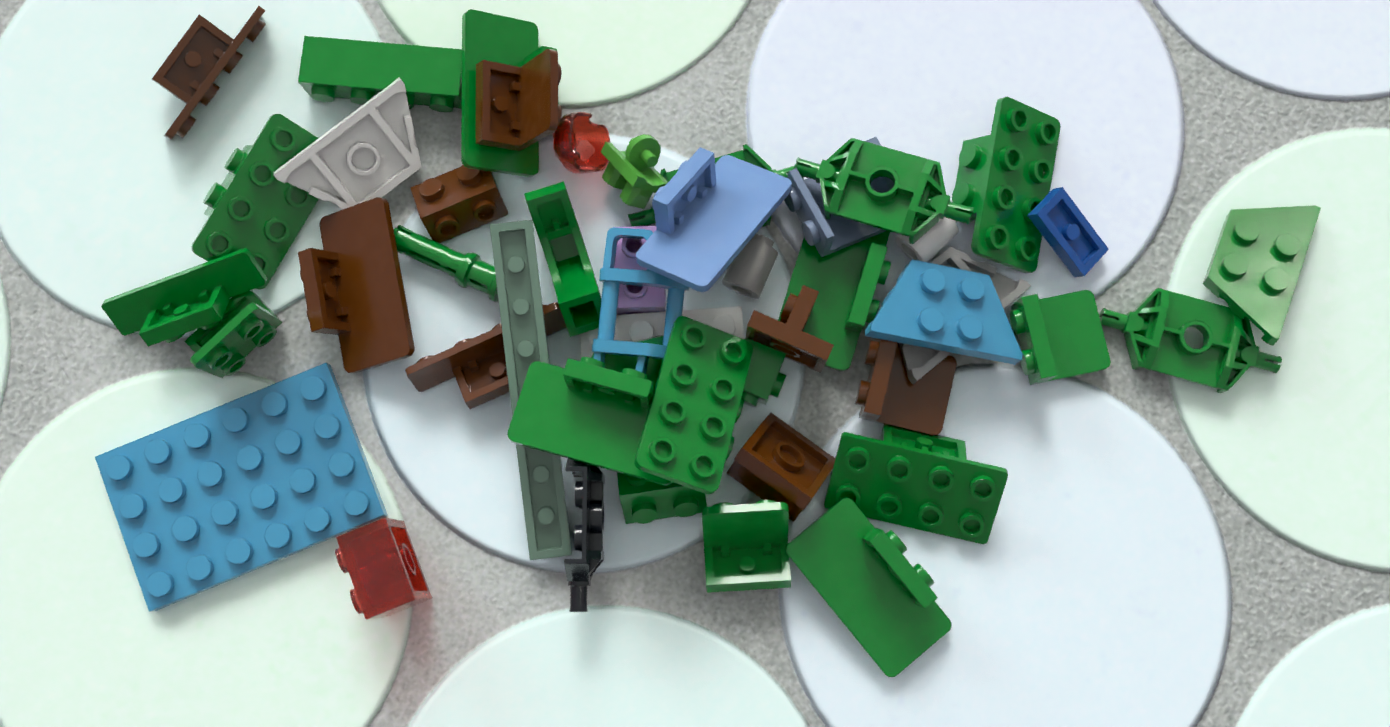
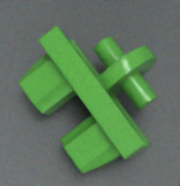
[601,134,668,209]

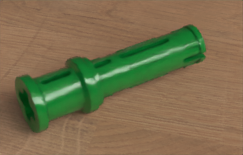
[394,225,498,302]

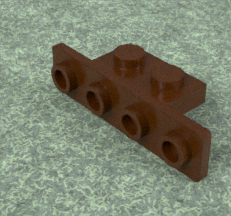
[151,6,266,141]
[405,302,566,409]

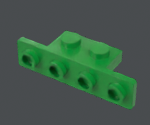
[101,248,267,347]

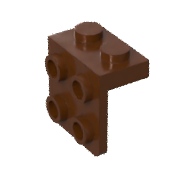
[476,49,562,151]
[855,339,957,436]

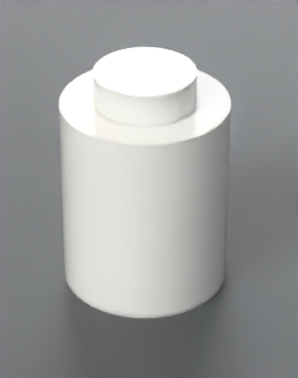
[895,218,959,262]

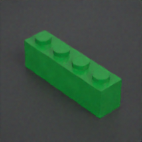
[298,36,462,112]

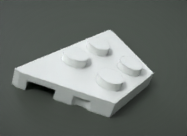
[274,77,422,209]

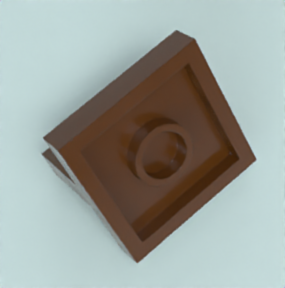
[745,285,834,373]
[726,412,835,522]

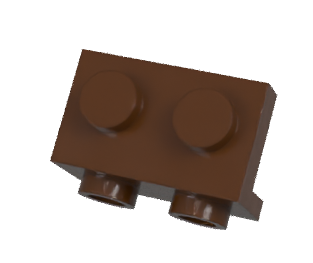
[410,165,508,243]

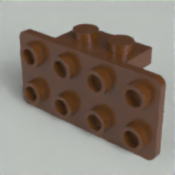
[298,197,415,373]

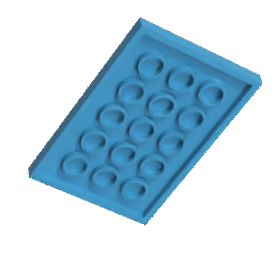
[95,362,388,612]

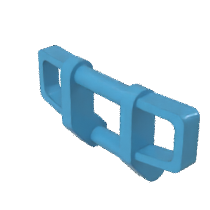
[592,227,689,374]

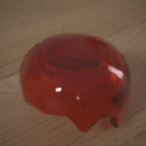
[553,112,611,174]

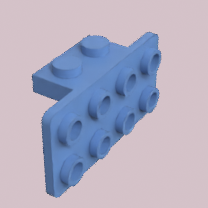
[636,147,792,292]

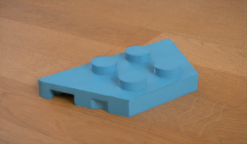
[865,259,1023,365]

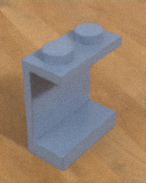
[784,137,894,257]

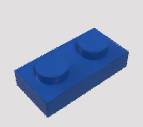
[1028,187,1109,277]

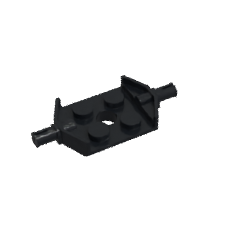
[564,459,605,612]

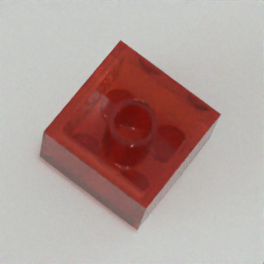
[335,518,432,620]

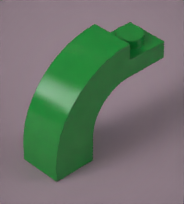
[524,181,602,337]

